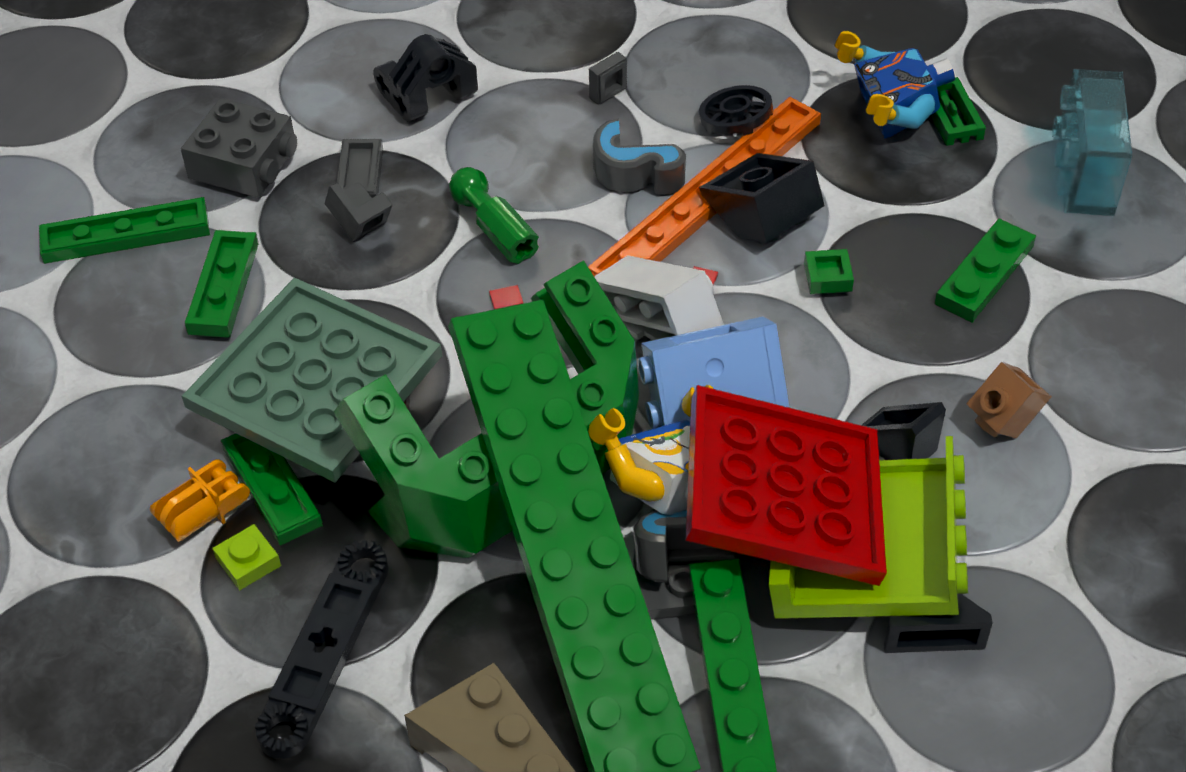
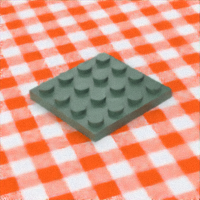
[182,277,442,482]

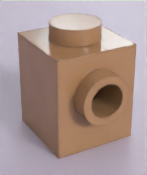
[967,362,1052,439]

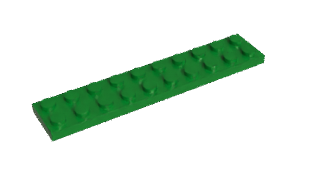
[448,300,701,772]

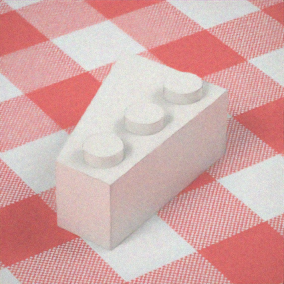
[594,255,724,341]

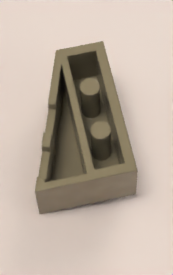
[404,663,575,772]

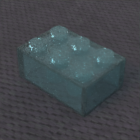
[1052,69,1132,216]

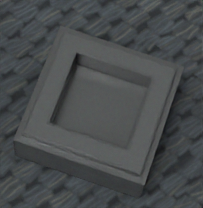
[589,52,627,105]

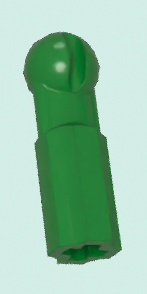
[449,167,539,264]

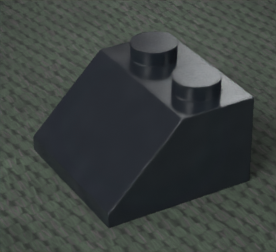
[699,153,825,244]

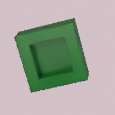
[804,249,854,294]

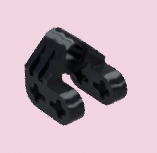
[373,34,478,122]

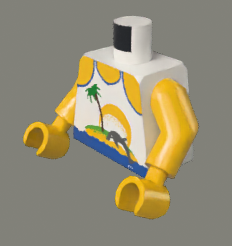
[588,385,714,515]

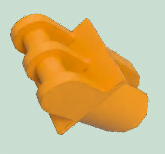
[150,459,250,542]

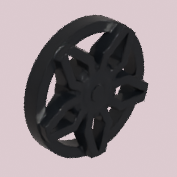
[699,85,773,136]

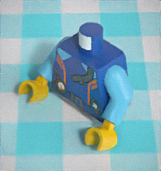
[835,31,955,139]

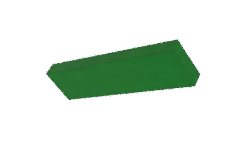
[39,197,210,264]

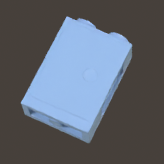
[638,316,789,429]

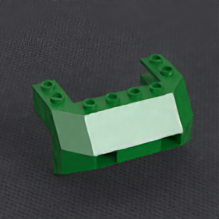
[334,260,639,559]

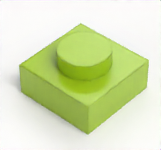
[212,524,281,591]

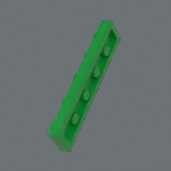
[689,559,777,772]

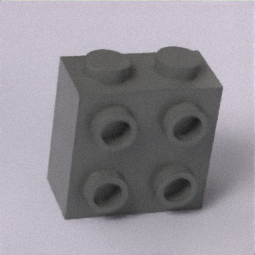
[180,98,297,198]

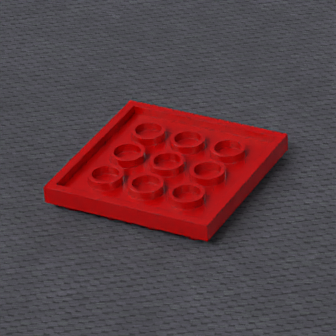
[686,385,887,586]

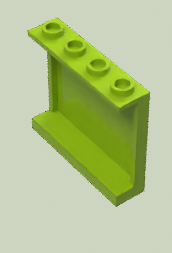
[769,436,968,619]

